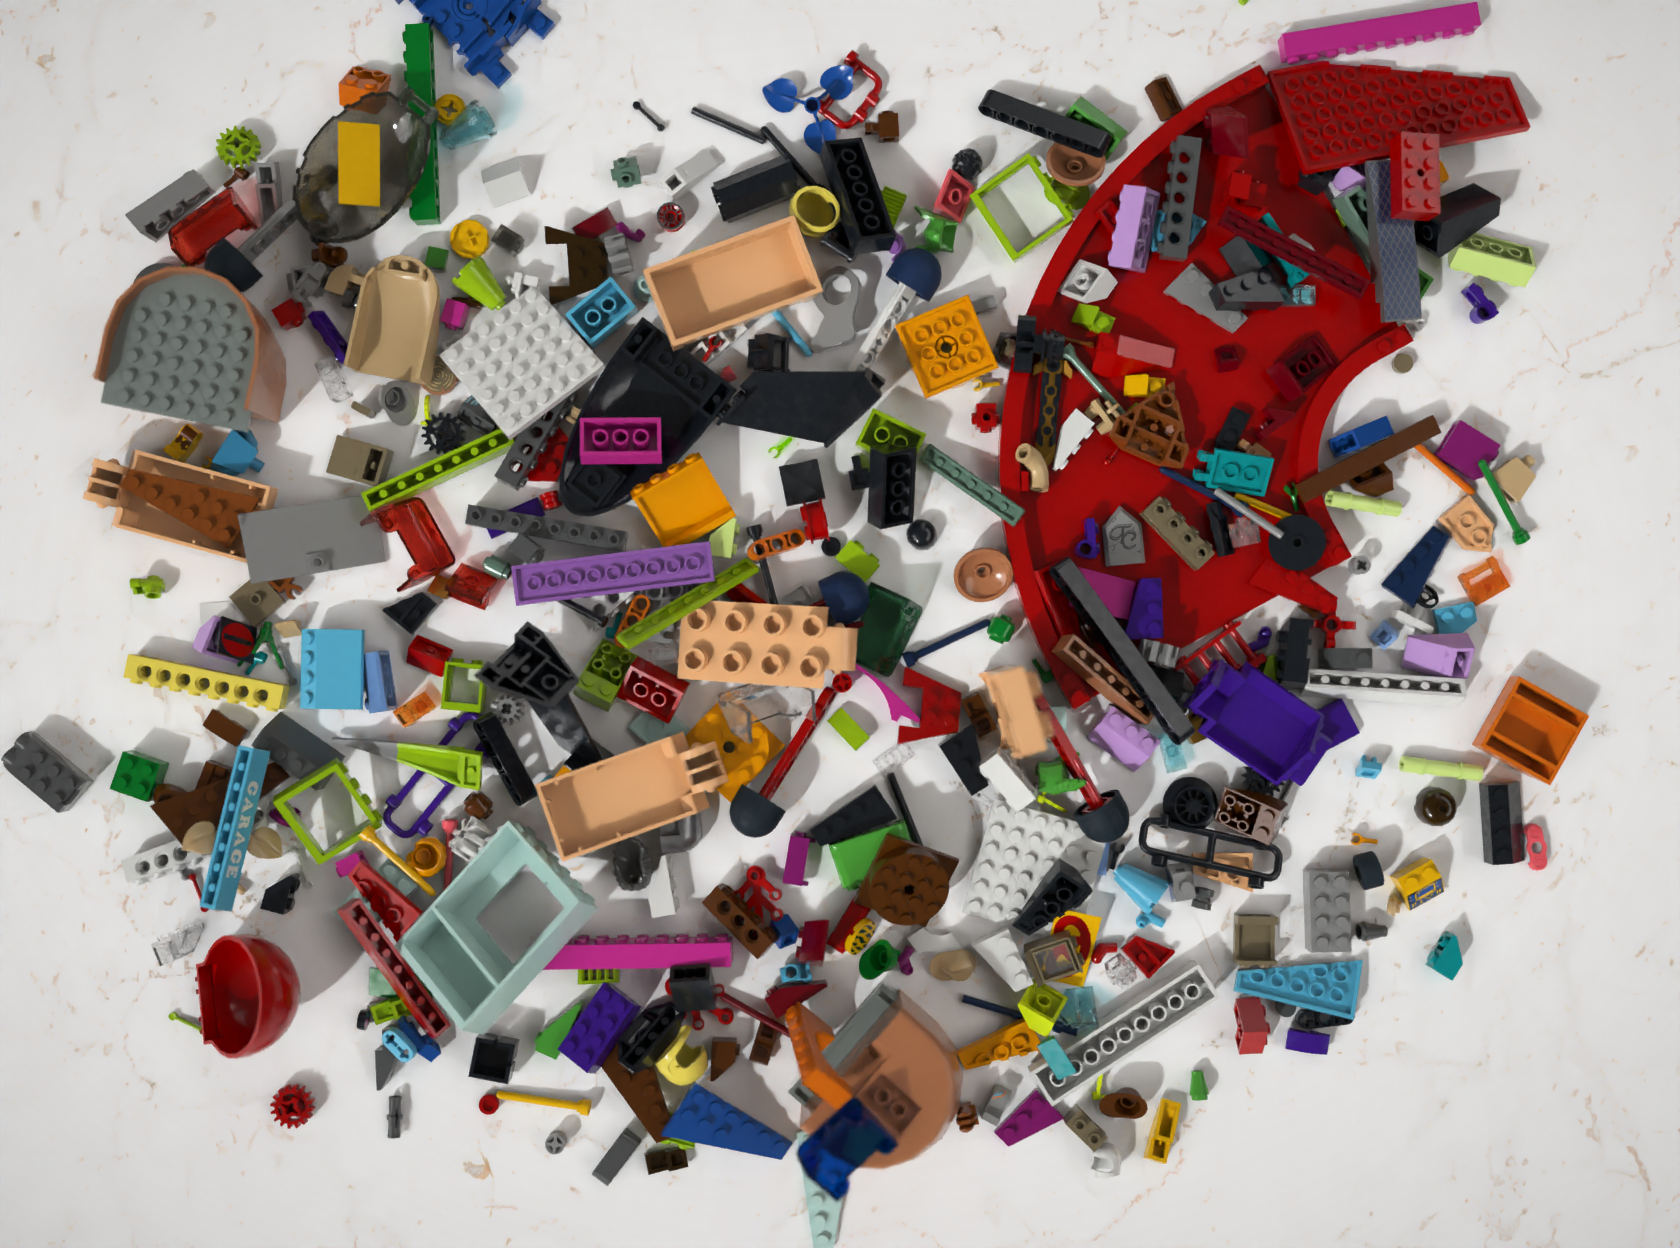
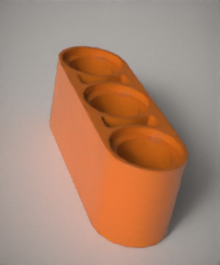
[747,529,805,561]
[614,595,652,648]

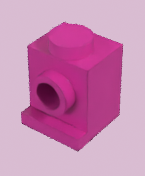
[335,850,369,878]

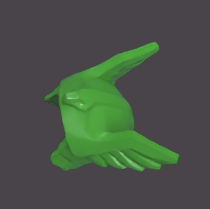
[914,205,958,255]
[1035,752,1087,795]

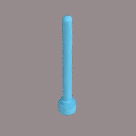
[772,311,812,357]

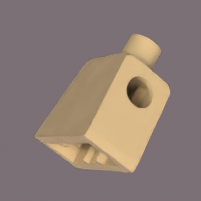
[1484,455,1536,504]

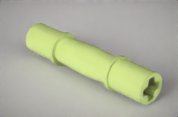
[1325,490,1402,517]
[1399,756,1483,781]

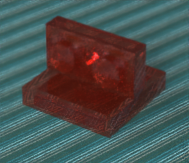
[444,563,498,610]

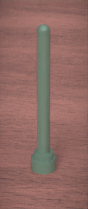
[1063,343,1126,415]

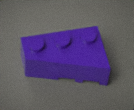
[1123,578,1164,639]

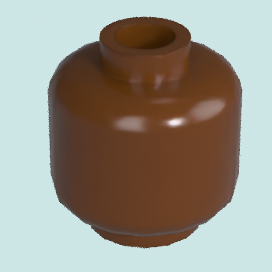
[463,791,493,820]

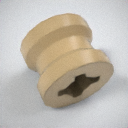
[565,406,581,425]

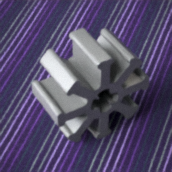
[604,232,634,277]
[1138,639,1180,668]

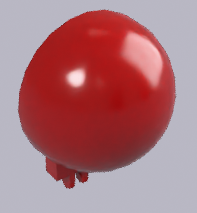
[195,934,301,1059]

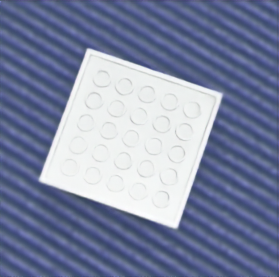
[439,287,606,440]
[962,798,1106,936]

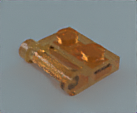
[1457,556,1511,606]

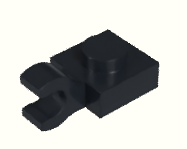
[848,455,869,491]

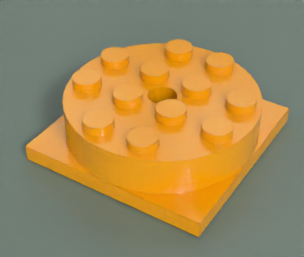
[895,295,999,399]
[685,691,785,803]

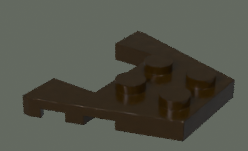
[544,226,608,305]

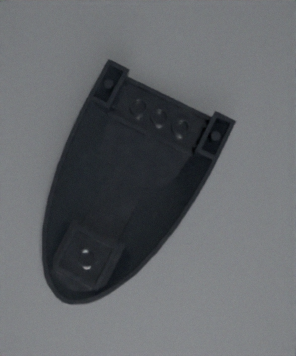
[559,316,737,517]

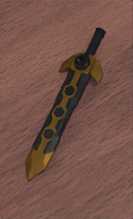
[1032,332,1072,467]

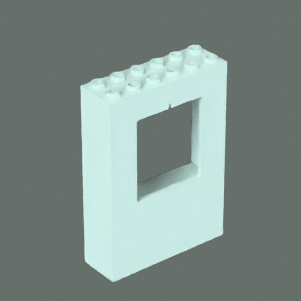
[394,821,598,1035]

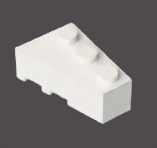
[971,926,1033,992]

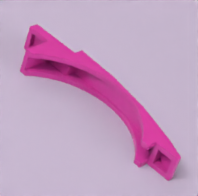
[856,664,920,723]

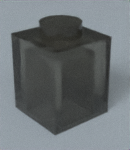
[491,224,525,257]

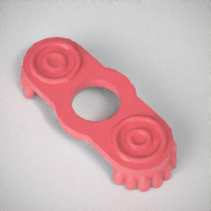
[1523,823,1547,871]

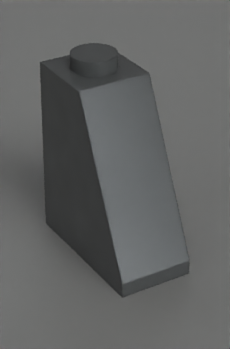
[1318,648,1373,668]

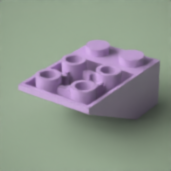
[1401,633,1475,679]

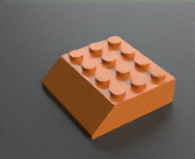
[1472,676,1589,785]

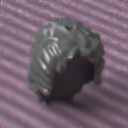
[612,837,653,892]

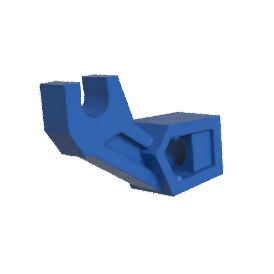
[397,1015,441,1062]

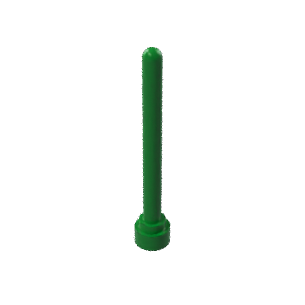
[1478,459,1531,545]

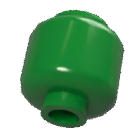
[987,614,1016,645]

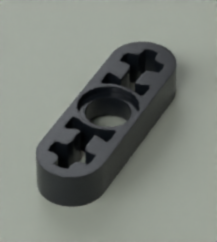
[1295,1009,1355,1029]

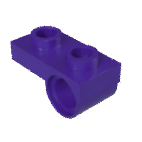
[1461,283,1499,324]
[1075,518,1100,559]

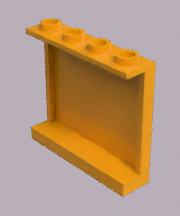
[630,452,736,547]

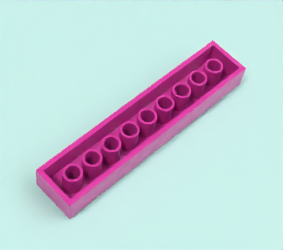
[528,933,733,970]

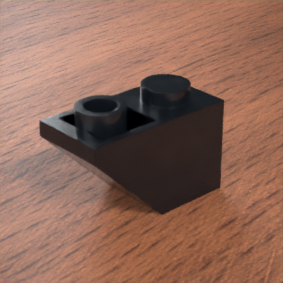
[260,873,301,915]

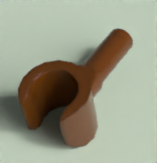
[223,167,250,188]

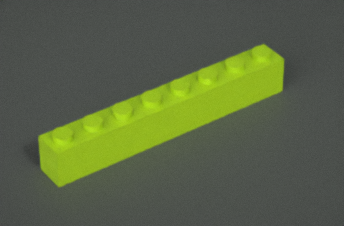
[361,429,515,514]

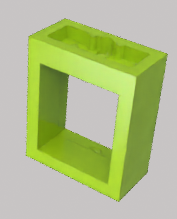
[441,658,487,713]

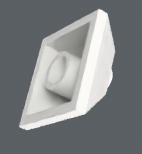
[1057,259,1118,303]

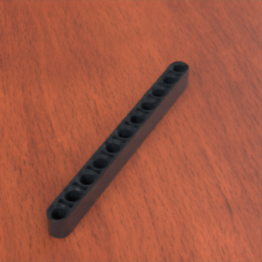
[1049,556,1195,745]

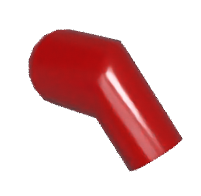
[1091,943,1118,964]

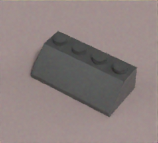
[251,712,346,791]

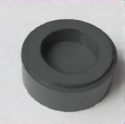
[1275,1002,1296,1017]

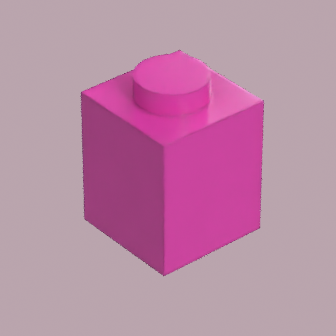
[440,298,470,331]

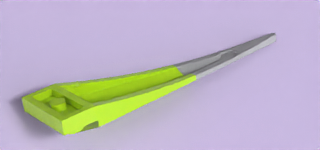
[331,737,483,790]

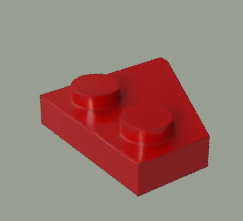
[1120,935,1175,979]

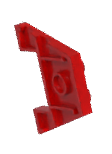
[897,667,962,745]

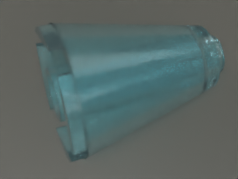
[440,99,497,150]

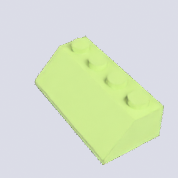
[1447,233,1536,287]

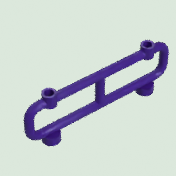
[383,712,489,838]

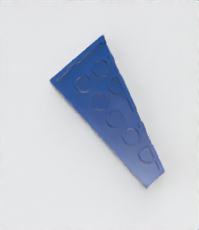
[661,1081,792,1160]

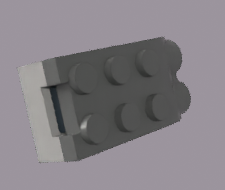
[1,730,94,813]

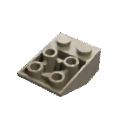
[326,435,394,487]

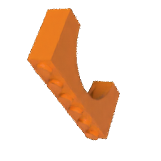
[785,1001,852,1110]

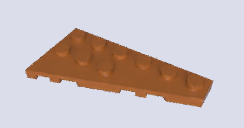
[120,469,261,549]

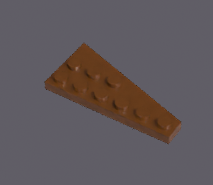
[149,762,290,853]

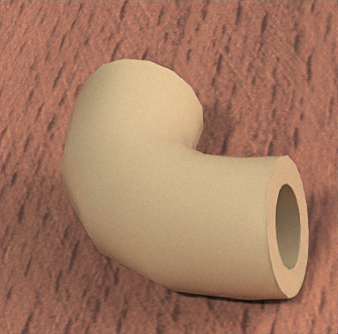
[1015,443,1049,492]

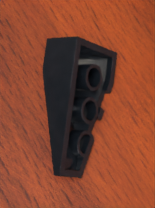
[1012,858,1093,936]

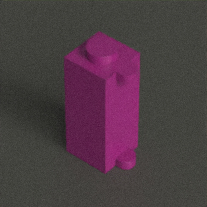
[782,831,816,886]

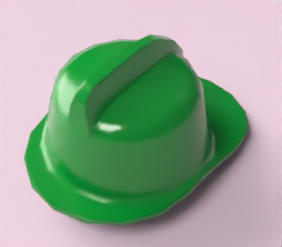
[859,939,900,980]

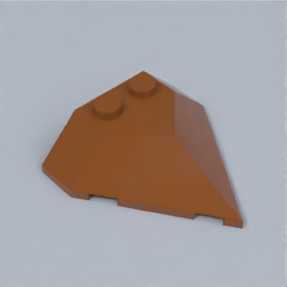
[1109,382,1189,469]

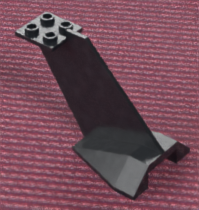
[716,367,885,449]
[474,621,616,771]

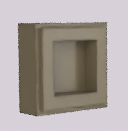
[351,401,376,419]

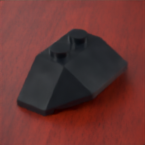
[618,1001,686,1073]

